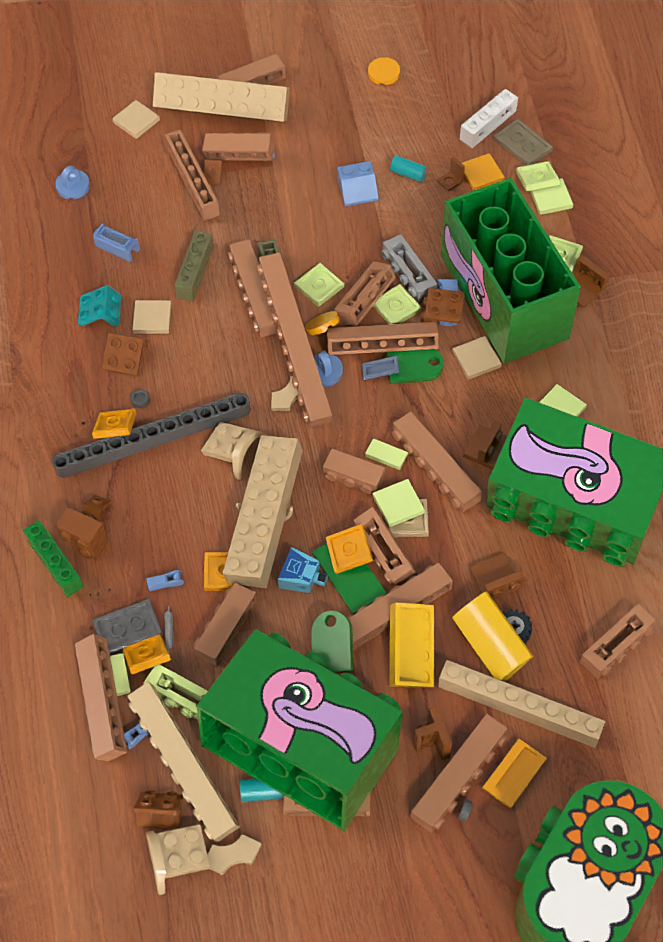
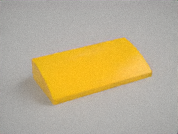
[452,592,533,682]
[389,603,434,688]

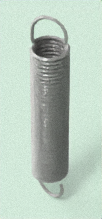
[164,606,174,654]

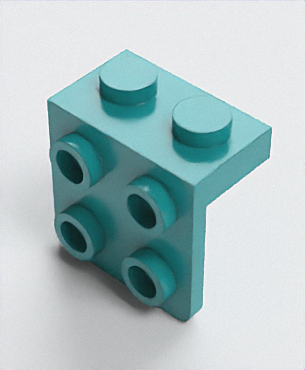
[78,285,122,327]

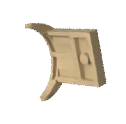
[201,422,266,480]
[146,825,210,895]

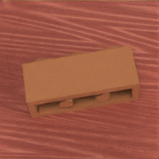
[323,449,385,494]

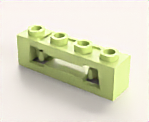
[143,664,208,720]

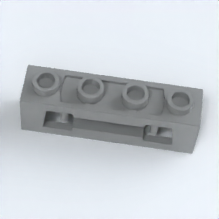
[381,234,437,303]

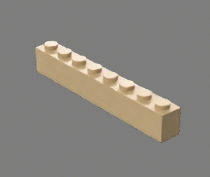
[438,660,605,748]
[128,682,240,842]

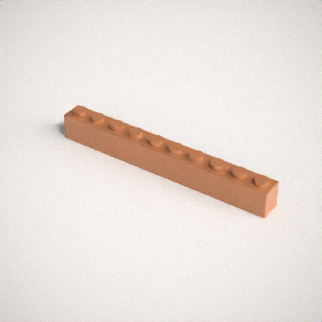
[256,252,332,428]

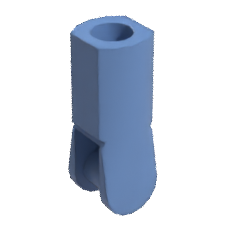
[146,570,184,592]
[124,723,149,749]

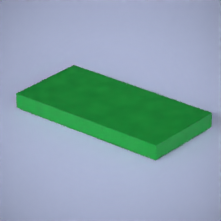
[312,543,387,615]

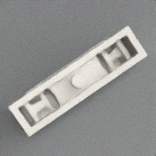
[460,89,518,148]

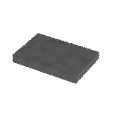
[92,599,163,655]

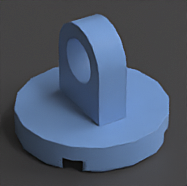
[55,166,90,199]
[313,351,343,387]

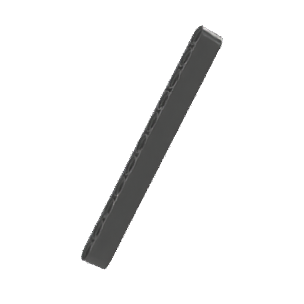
[52,393,251,478]

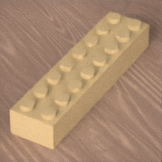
[153,72,290,122]
[223,435,303,588]

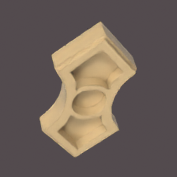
[271,376,299,411]
[207,834,262,875]

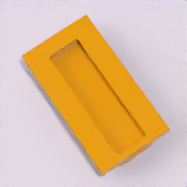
[482,739,547,809]

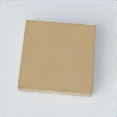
[112,100,160,139]
[133,300,172,334]
[452,336,502,380]
[389,499,429,537]

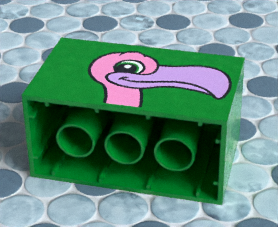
[440,178,581,364]
[487,397,663,567]
[197,629,403,832]

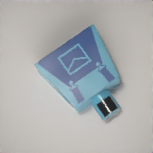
[278,547,328,593]

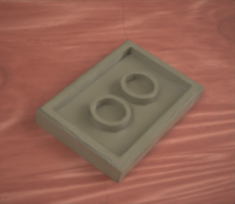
[493,118,553,166]

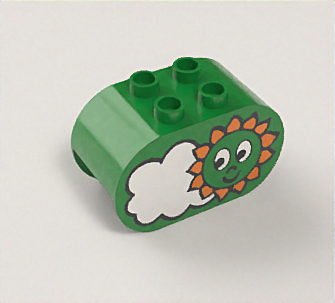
[514,780,663,942]

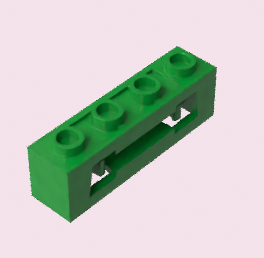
[23,520,84,598]

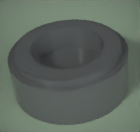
[130,389,150,408]
[457,799,473,822]

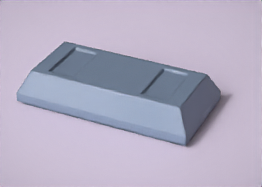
[362,356,399,380]

